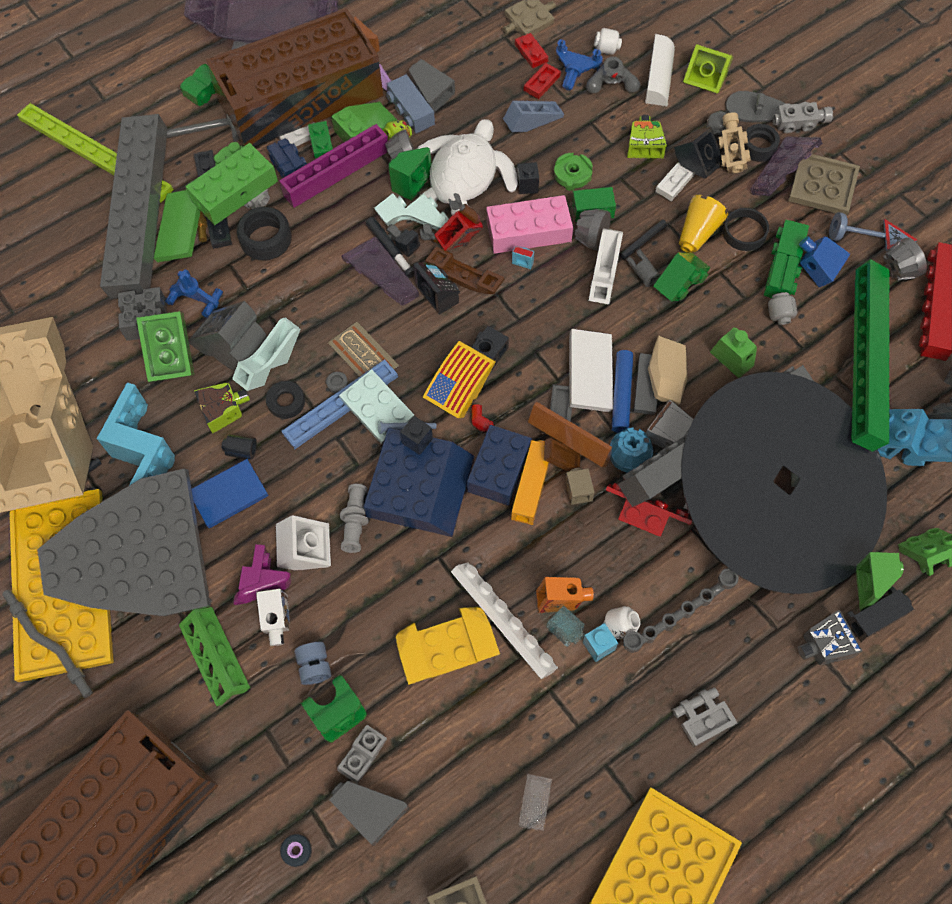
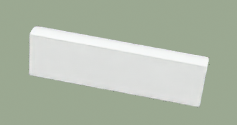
[645,34,675,106]

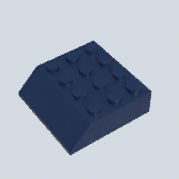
[364,428,474,537]

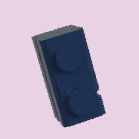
[267,138,307,178]

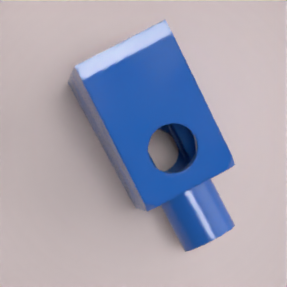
[799,236,850,287]

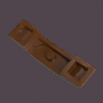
[425,246,505,294]

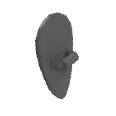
[726,91,786,122]

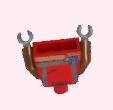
[420,193,483,251]

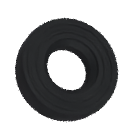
[266,381,305,419]

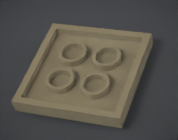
[788,152,860,216]

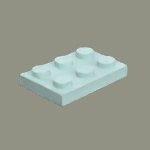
[339,369,414,444]

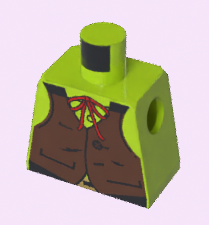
[194,383,250,433]

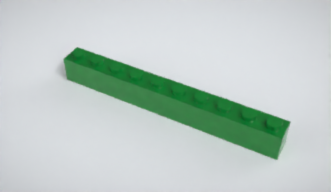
[852,259,889,452]

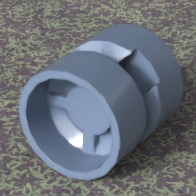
[294,642,332,685]

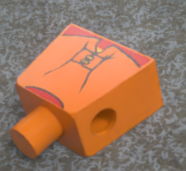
[536,577,594,613]

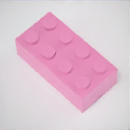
[487,195,573,254]

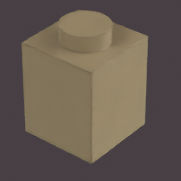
[565,468,594,505]

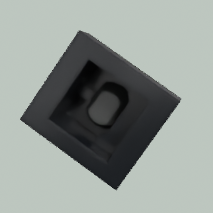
[386,224,420,257]

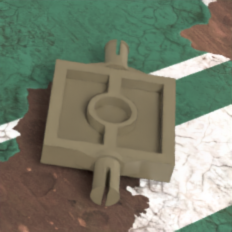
[503,0,556,36]

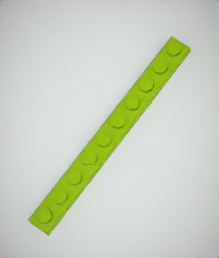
[17,103,173,203]

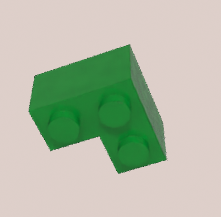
[654,253,711,301]

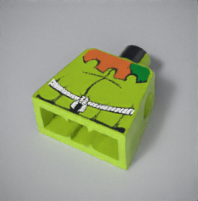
[627,115,666,158]

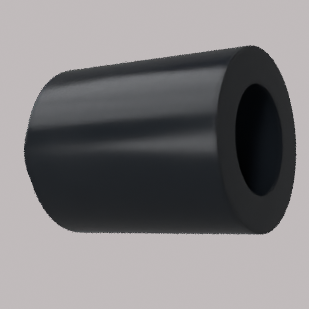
[222,434,257,460]

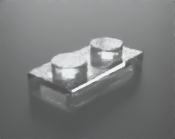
[519,774,552,831]

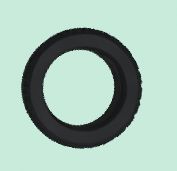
[237,207,292,261]

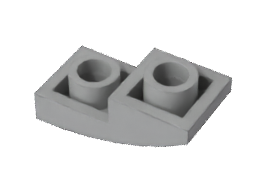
[337,725,387,784]

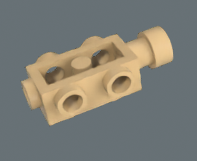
[719,113,751,173]

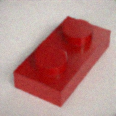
[515,33,549,69]
[524,63,561,99]

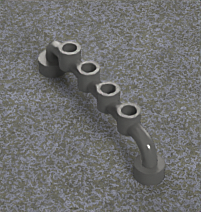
[623,568,739,653]

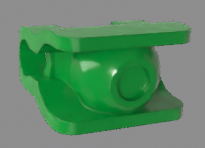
[301,675,367,742]

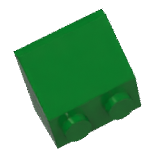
[388,147,431,201]

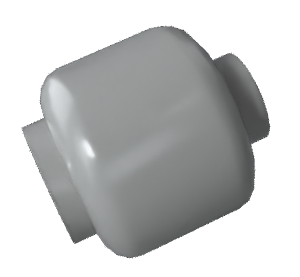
[768,293,797,325]

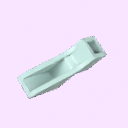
[374,193,449,231]
[232,317,300,391]

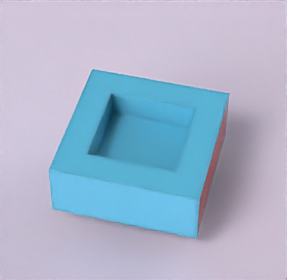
[512,246,534,269]

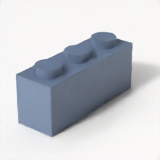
[386,75,435,134]

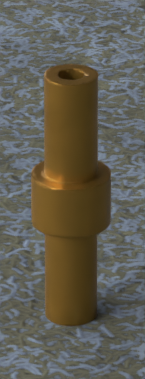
[197,211,207,242]

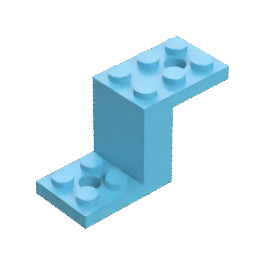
[97,383,175,485]

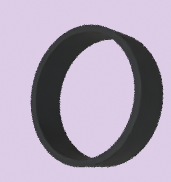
[723,208,769,251]

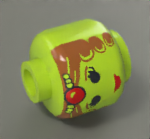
[383,120,412,140]

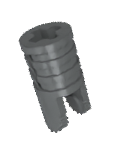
[626,249,661,287]

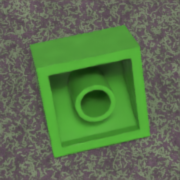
[856,552,904,611]

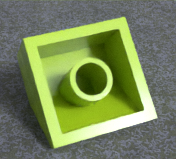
[683,44,734,93]

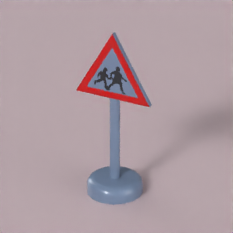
[829,212,918,251]

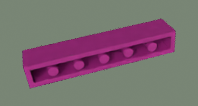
[279,124,388,208]

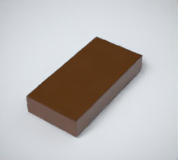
[544,438,580,472]

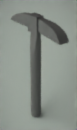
[167,116,239,142]

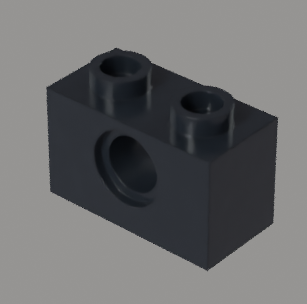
[470,326,509,371]

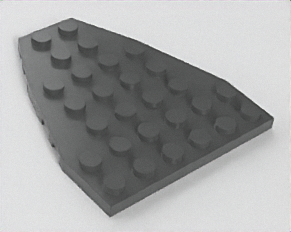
[37,469,211,616]

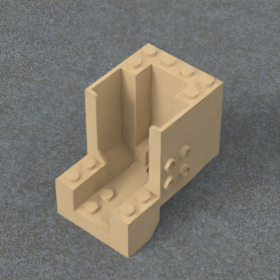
[0,317,93,513]

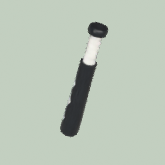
[365,217,415,278]

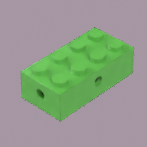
[185,143,278,225]

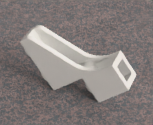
[589,228,623,304]

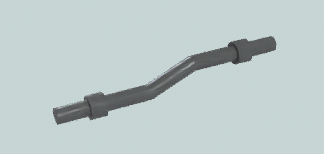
[2,589,93,698]

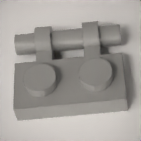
[672,687,737,747]

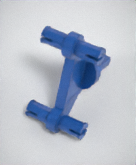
[556,39,603,91]
[165,269,223,317]

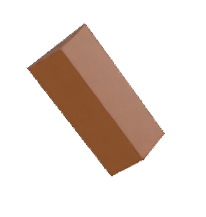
[528,402,612,467]

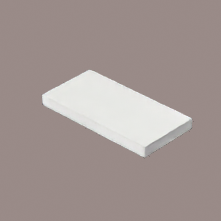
[569,329,613,412]

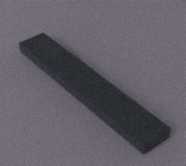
[194,150,233,249]

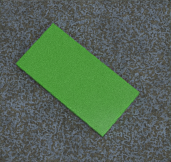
[154,190,200,262]

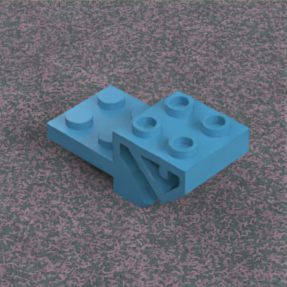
[878,409,952,466]

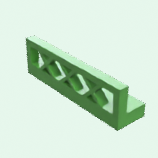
[179,607,250,706]

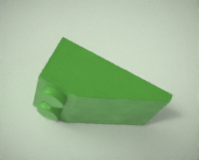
[332,102,397,142]

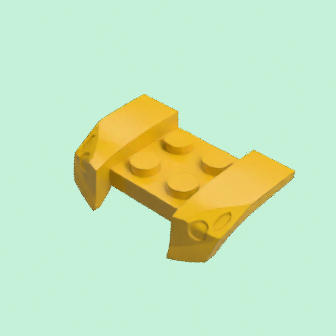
[396,607,500,685]

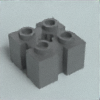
[118,287,167,341]

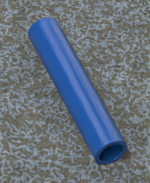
[612,350,633,433]

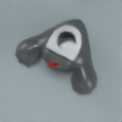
[586,57,640,93]

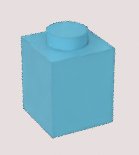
[583,623,618,662]

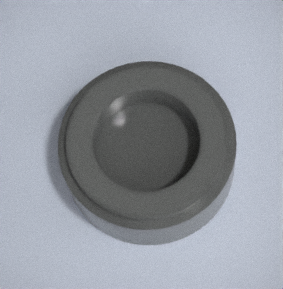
[326,372,348,394]

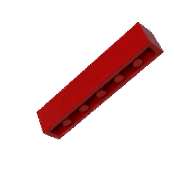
[919,242,952,361]

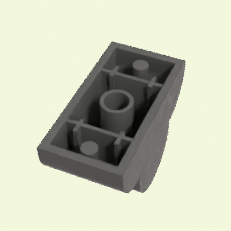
[188,301,267,371]

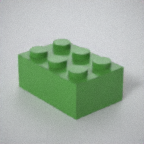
[136,311,194,382]

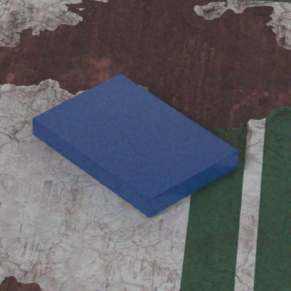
[191,459,268,529]

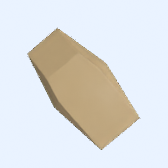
[648,336,687,406]

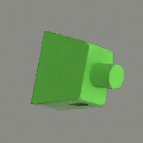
[710,328,757,378]

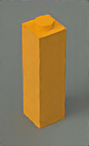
[511,440,550,525]

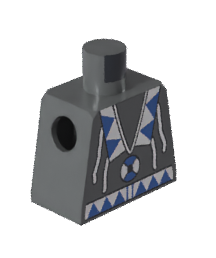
[798,610,863,665]

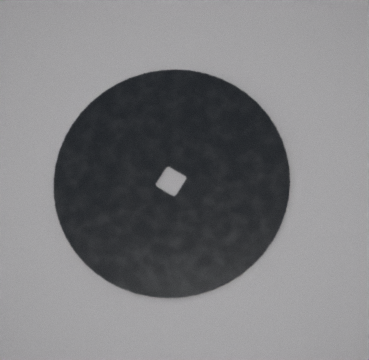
[682,372,887,594]

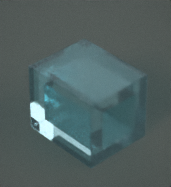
[547,606,585,647]

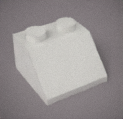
[276,515,331,570]

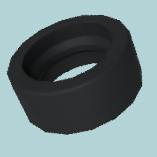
[744,124,780,162]

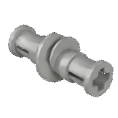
[340,484,368,553]

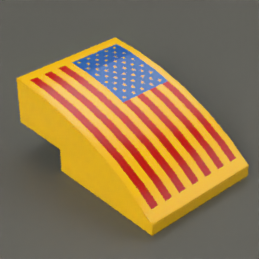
[423,341,496,418]

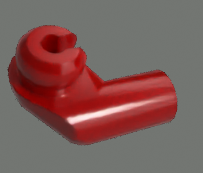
[472,404,494,432]

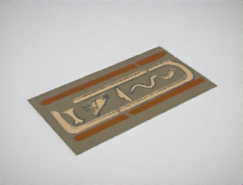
[328,322,399,377]

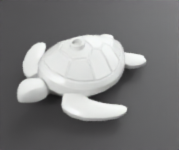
[417,120,518,216]

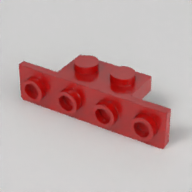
[606,483,692,537]

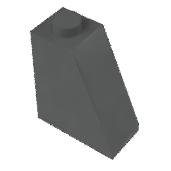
[409,59,455,113]
[329,781,410,846]

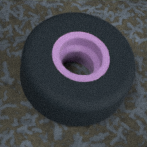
[280,834,312,867]

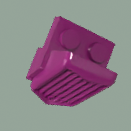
[233,544,292,605]

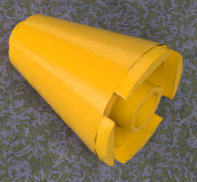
[679,195,728,253]

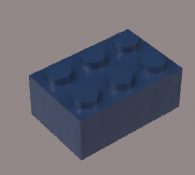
[467,425,532,506]

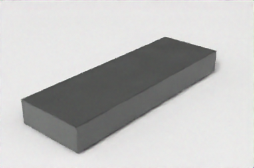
[634,353,657,415]

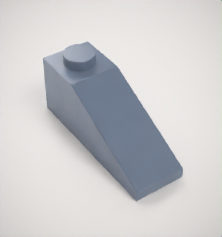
[503,101,564,132]

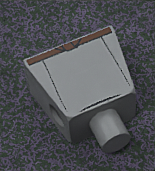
[646,400,693,449]

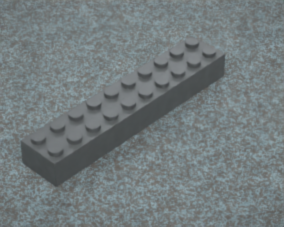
[100,114,168,299]
[618,365,814,507]

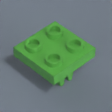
[898,528,952,576]

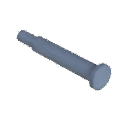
[378,421,437,434]

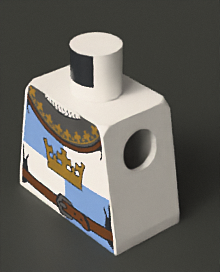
[256,589,290,646]

